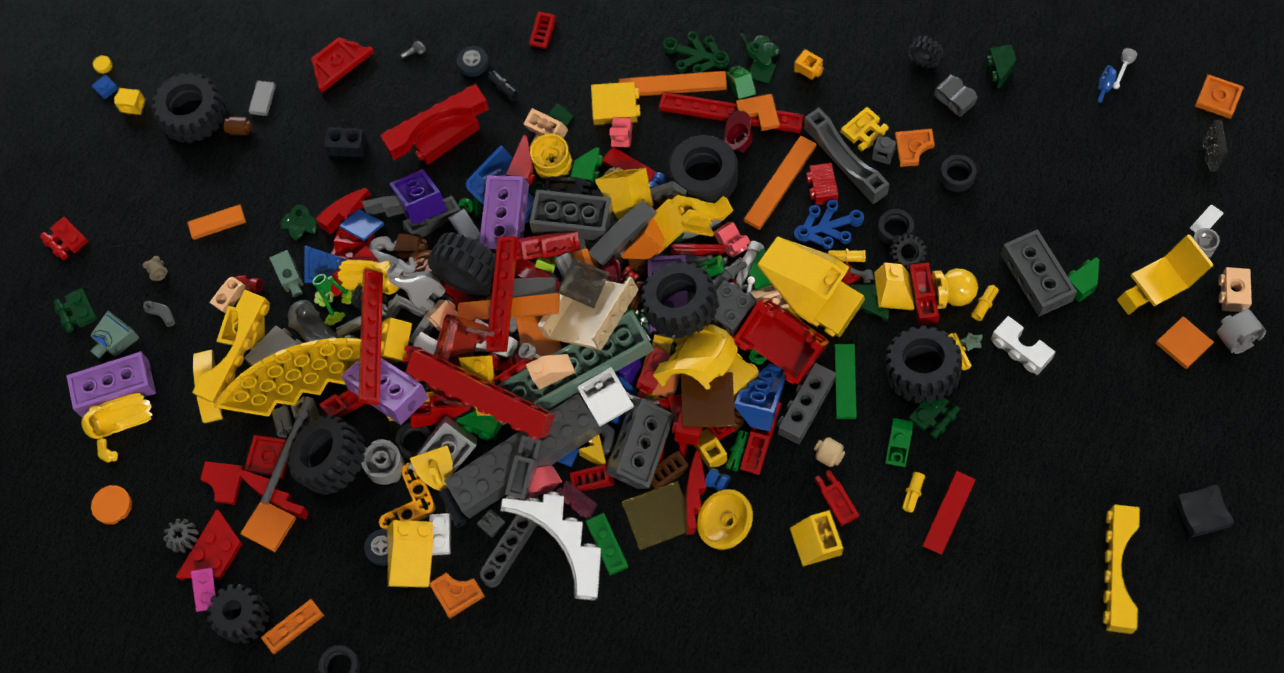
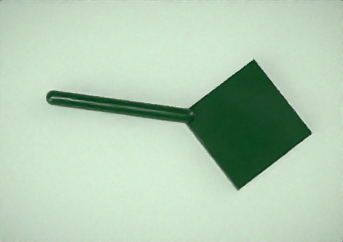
[741,34,776,84]

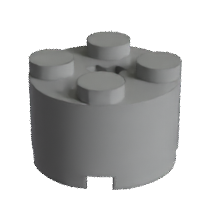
[1216,308,1266,354]
[361,440,405,485]

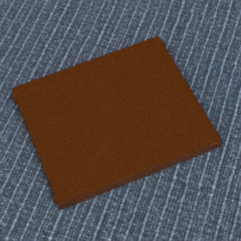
[681,372,735,427]

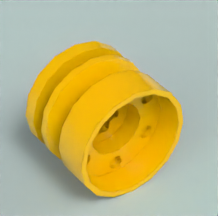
[530,134,572,180]

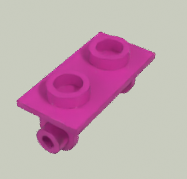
[191,568,216,612]

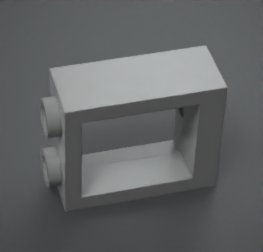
[382,294,434,346]

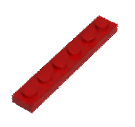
[486,236,519,352]

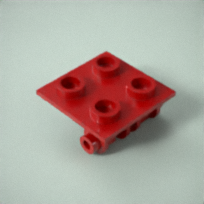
[492,349,537,382]

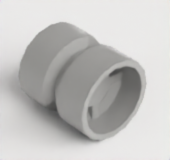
[1193,228,1220,259]

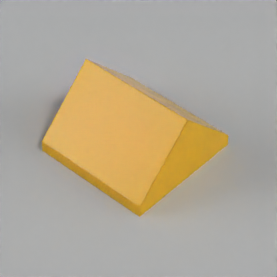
[217,306,265,350]

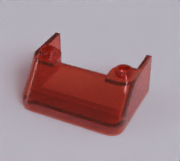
[427,314,495,408]

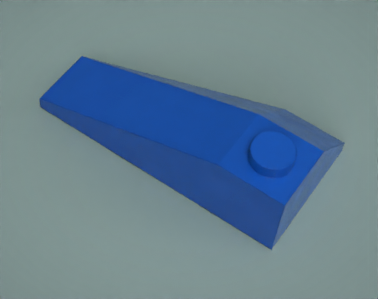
[734,364,786,431]

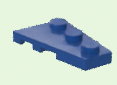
[304,246,347,283]

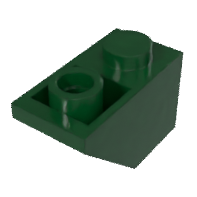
[986,45,1016,88]

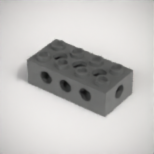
[1000,229,1077,316]
[605,398,675,489]

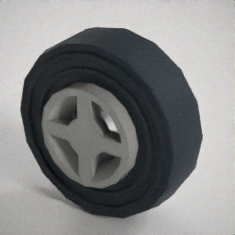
[457,46,489,77]
[364,529,388,566]

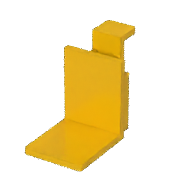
[653,195,733,256]
[1117,234,1213,315]

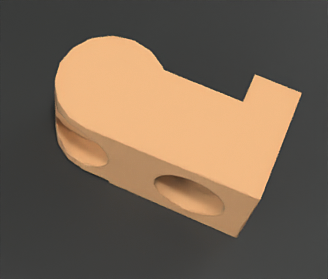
[210,277,246,313]

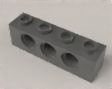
[777,363,836,445]

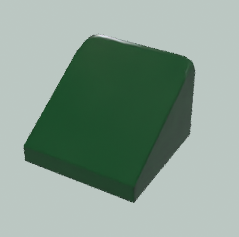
[548,103,574,127]

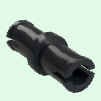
[488,71,519,100]
[438,488,467,528]

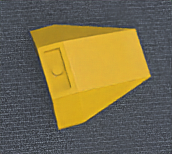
[757,236,849,324]

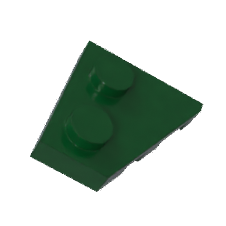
[849,285,889,321]

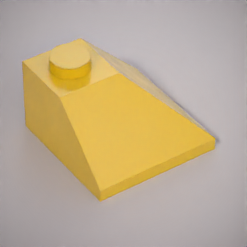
[874,263,915,310]

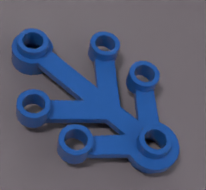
[794,200,864,250]

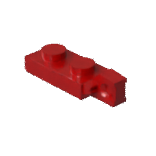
[636,346,672,399]

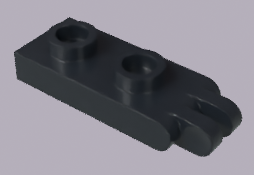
[545,177,593,195]

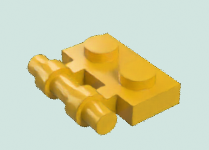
[841,107,889,151]

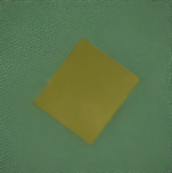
[622,482,686,550]

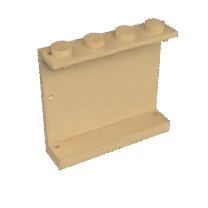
[537,266,639,350]

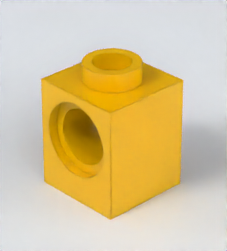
[114,88,145,115]

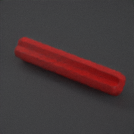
[670,243,725,255]

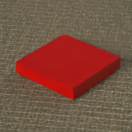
[244,435,289,479]

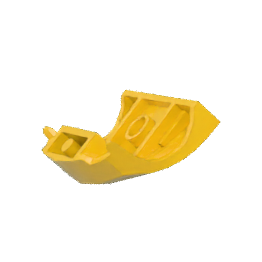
[653,324,738,390]

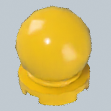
[932,268,978,309]

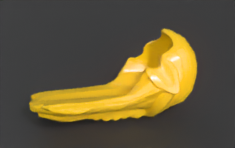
[338,260,401,295]
[81,393,152,439]

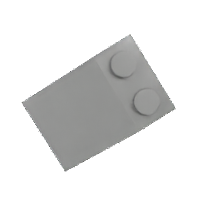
[408,415,477,473]

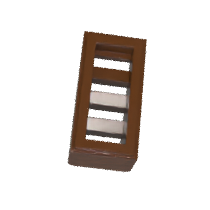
[651,450,689,491]

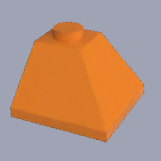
[620,218,665,259]

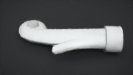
[736,241,764,291]

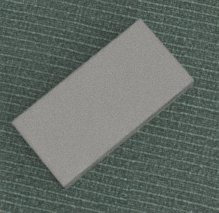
[249,81,276,116]

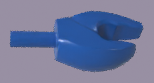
[1097,65,1117,103]

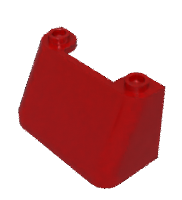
[734,299,829,385]

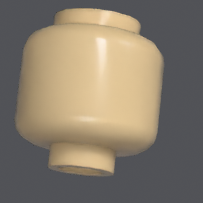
[814,437,845,467]

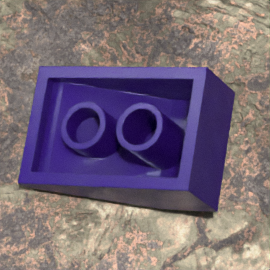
[389,170,446,225]

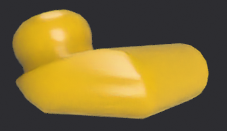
[97,439,118,463]

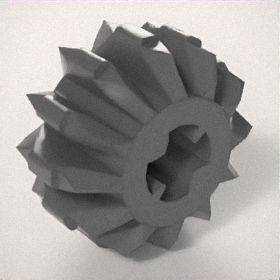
[163,519,199,553]

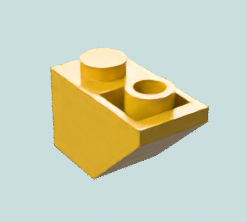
[694,429,727,470]

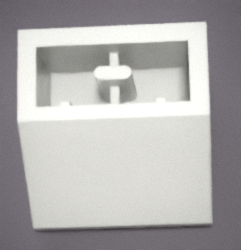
[577,367,634,427]

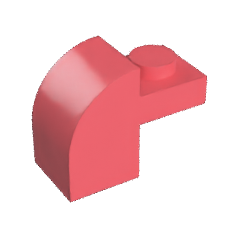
[610,118,632,147]
[713,222,750,258]
[518,465,562,501]

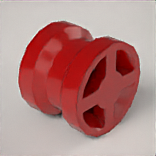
[621,265,640,282]
[402,346,423,364]

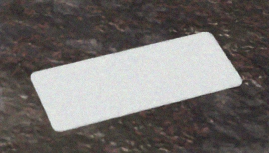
[1190,205,1223,233]

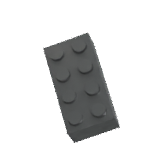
[529,190,613,241]

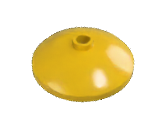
[697,489,753,549]

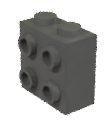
[711,280,756,337]

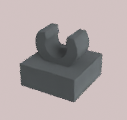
[477,509,506,538]

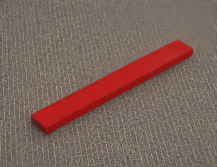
[659,92,804,133]
[358,269,383,406]

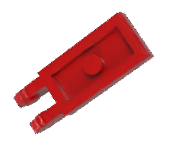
[815,470,859,526]

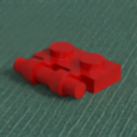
[40,217,88,260]

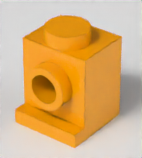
[794,49,823,79]

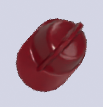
[724,111,753,153]

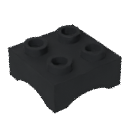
[1175,484,1234,538]

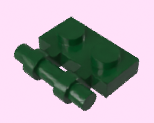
[53,288,98,333]
[908,398,960,439]

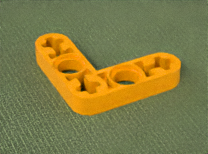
[379,463,435,530]

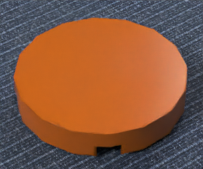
[91,485,132,524]

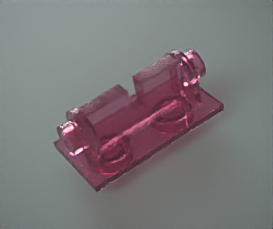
[556,481,597,519]

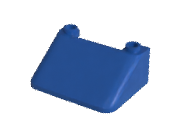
[466,146,549,223]

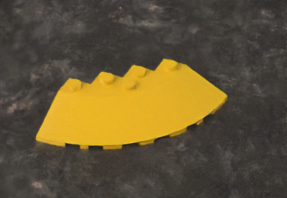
[214,338,361,417]

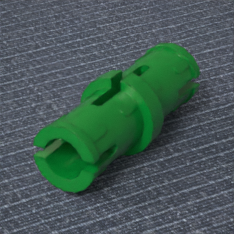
[726,430,750,471]

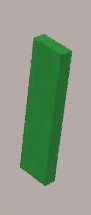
[835,344,856,419]

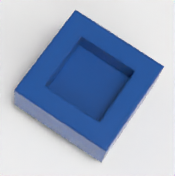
[92,75,118,99]

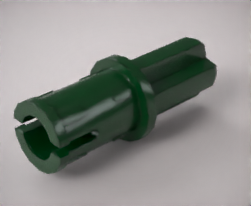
[636,308,648,325]

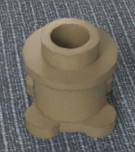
[143,256,168,281]

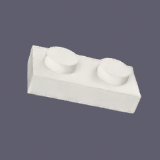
[429,513,451,555]

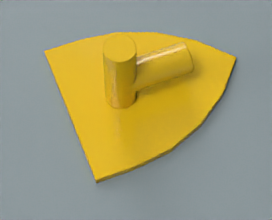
[410,445,453,491]

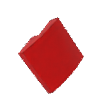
[332,228,375,260]

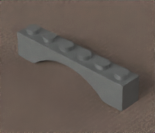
[804,108,889,204]

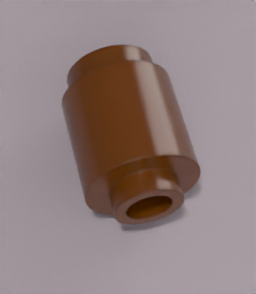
[224,117,252,135]

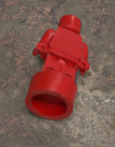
[236,275,263,293]

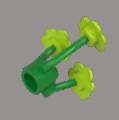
[312,274,355,325]

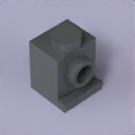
[872,136,896,165]

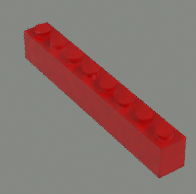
[406,349,556,440]

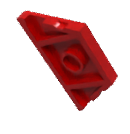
[311,37,374,93]
[176,510,242,580]

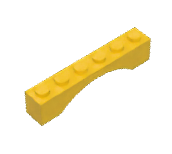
[192,290,270,404]
[1103,505,1139,634]

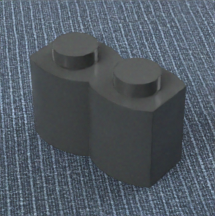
[934,75,977,117]

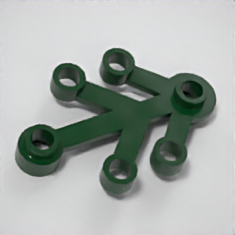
[663,32,730,73]

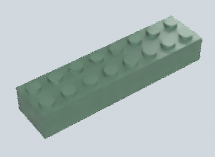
[497,310,654,410]

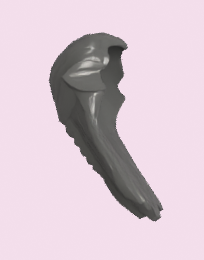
[287,300,340,342]

